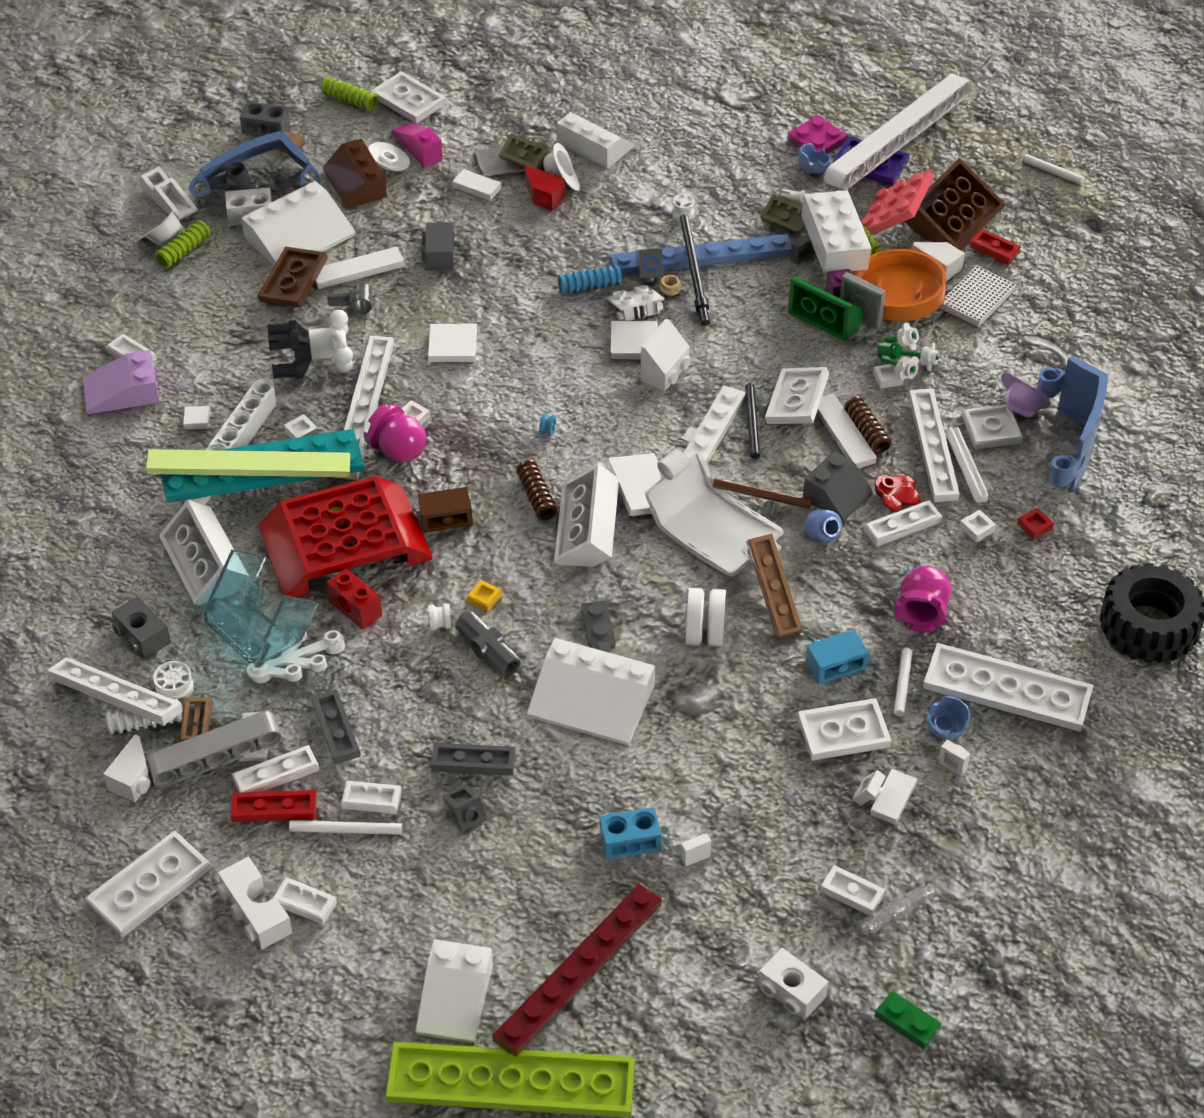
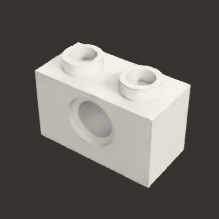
[758,948,829,1020]

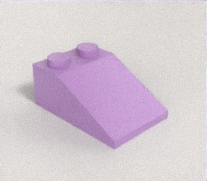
[83,350,160,414]

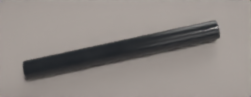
[745,383,760,459]

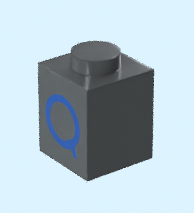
[636,249,663,282]

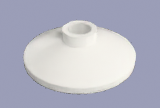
[369,142,410,171]

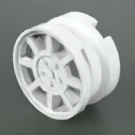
[153,661,194,702]

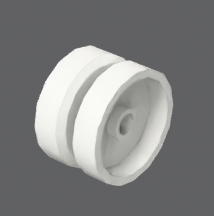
[684,588,726,647]

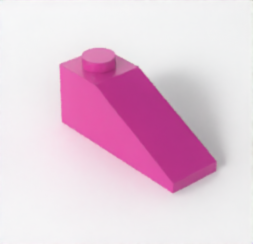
[392,123,443,168]

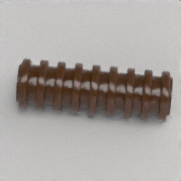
[844,396,892,454]
[516,460,557,521]

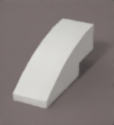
[140,167,197,220]

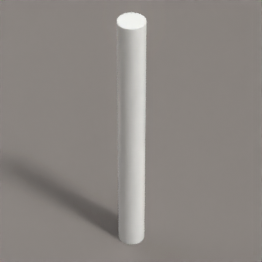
[289,820,402,835]

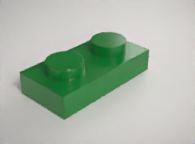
[874,990,942,1049]

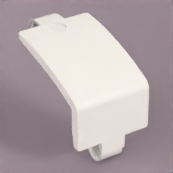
[645,449,783,577]

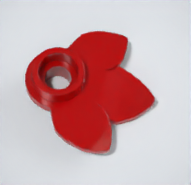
[874,474,921,512]

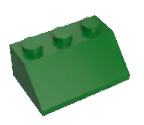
[788,276,863,342]

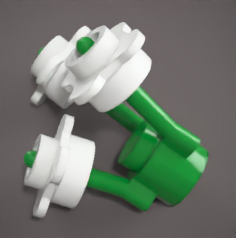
[877,323,939,380]

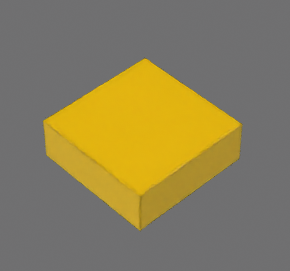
[466,580,502,613]

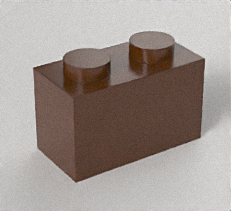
[418,487,473,533]

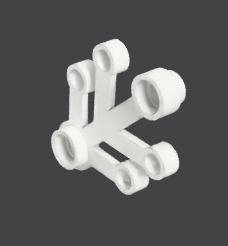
[246,625,345,683]

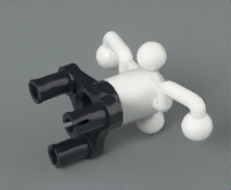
[267,310,353,379]

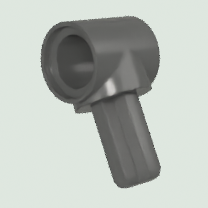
[207,162,252,191]
[327,283,372,314]

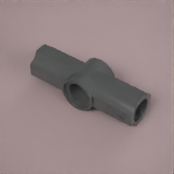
[455,611,521,677]

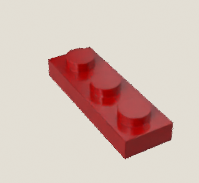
[231,790,317,822]

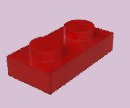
[969,229,1021,265]

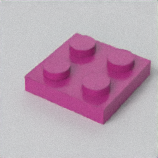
[787,115,848,154]

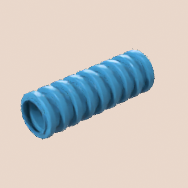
[557,265,622,294]

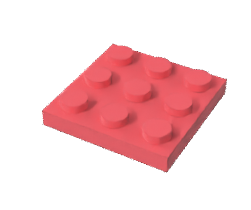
[861,170,934,237]

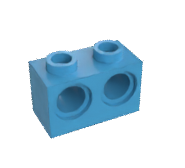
[599,807,662,860]

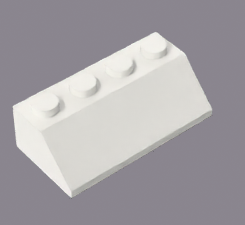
[554,464,619,567]
[159,500,247,605]

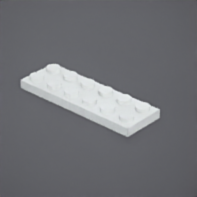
[923,643,1093,732]

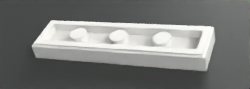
[315,247,405,289]
[817,393,877,469]

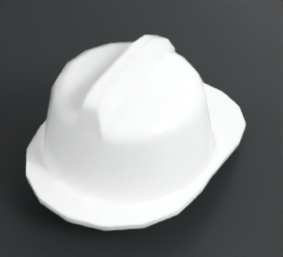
[543,143,580,191]
[134,208,185,246]

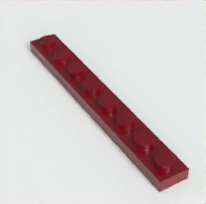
[492,884,662,1057]

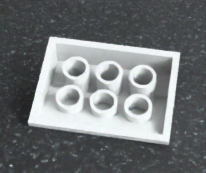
[241,181,356,265]
[527,638,655,746]

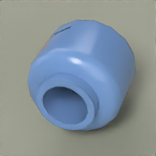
[805,509,842,543]

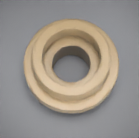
[659,275,682,296]

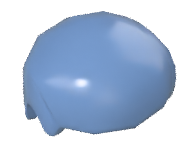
[798,144,831,174]
[926,696,971,740]

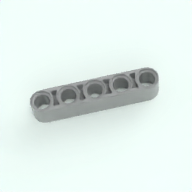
[146,711,282,787]

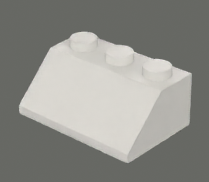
[557,112,634,169]

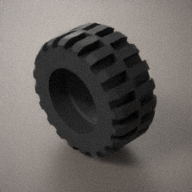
[1100,563,1204,663]

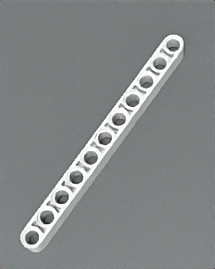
[824,74,972,191]

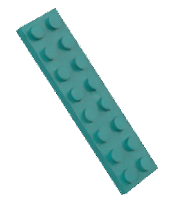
[160,429,364,503]

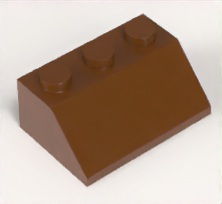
[323,138,387,209]

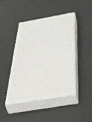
[85,830,212,938]

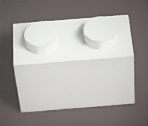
[640,319,691,392]

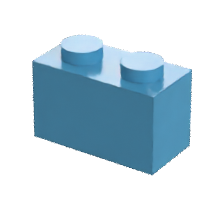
[805,630,869,684]

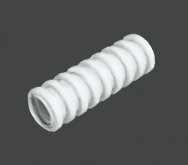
[105,699,183,735]

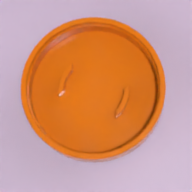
[854,249,946,321]

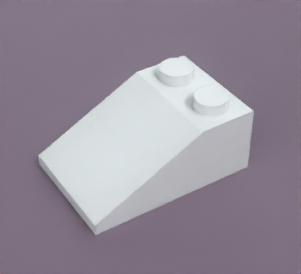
[416,939,493,1044]

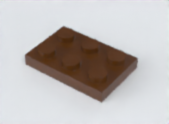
[257,246,328,308]

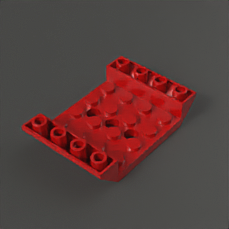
[258,476,433,600]

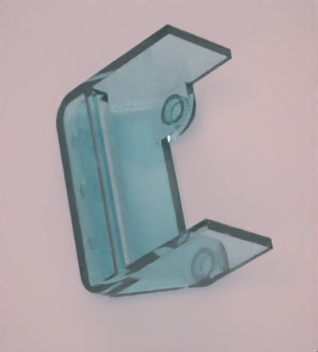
[203,549,319,664]

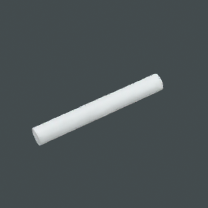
[1022,154,1085,185]
[893,648,912,716]

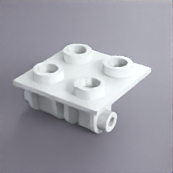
[606,285,664,321]

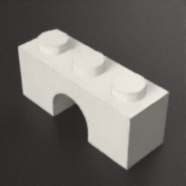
[217,856,292,950]

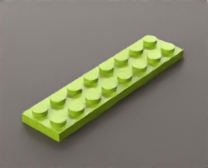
[386,1042,635,1118]

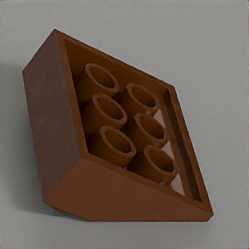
[904,158,1006,251]

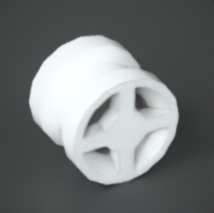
[672,194,695,221]
[428,604,451,631]

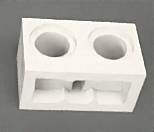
[225,187,272,226]

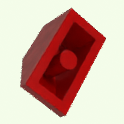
[525,165,565,211]

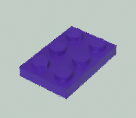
[833,136,910,186]

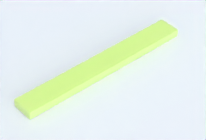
[146,449,350,477]

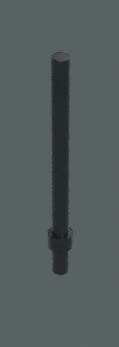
[680,214,710,326]

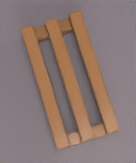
[179,698,213,742]

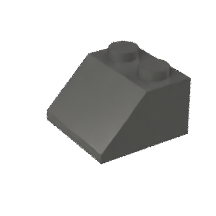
[803,451,872,522]

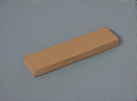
[746,534,803,639]

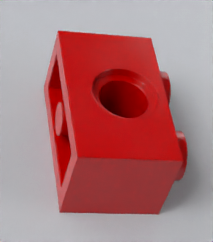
[326,568,382,630]

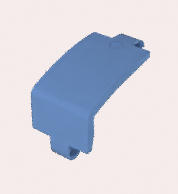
[189,131,320,199]
[1037,356,1108,493]

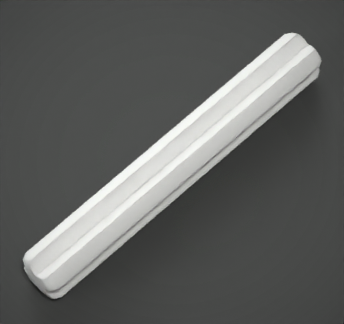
[946,427,989,503]

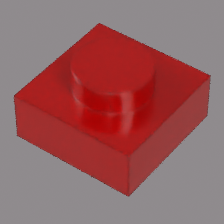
[1017,508,1054,540]

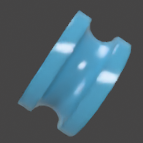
[539,413,556,436]

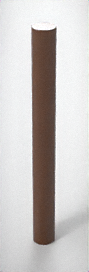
[712,478,812,509]

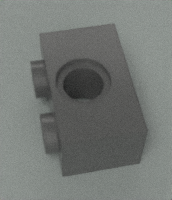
[111,596,171,659]

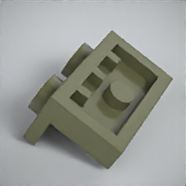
[499,133,551,170]
[760,194,806,236]

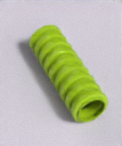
[321,76,377,111]
[155,220,211,268]

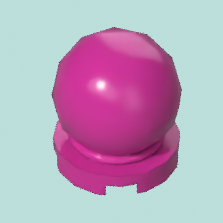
[363,403,427,463]
[894,565,952,632]

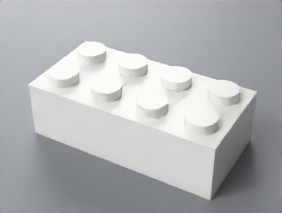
[801,190,871,274]

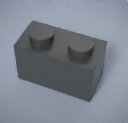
[421,222,454,270]

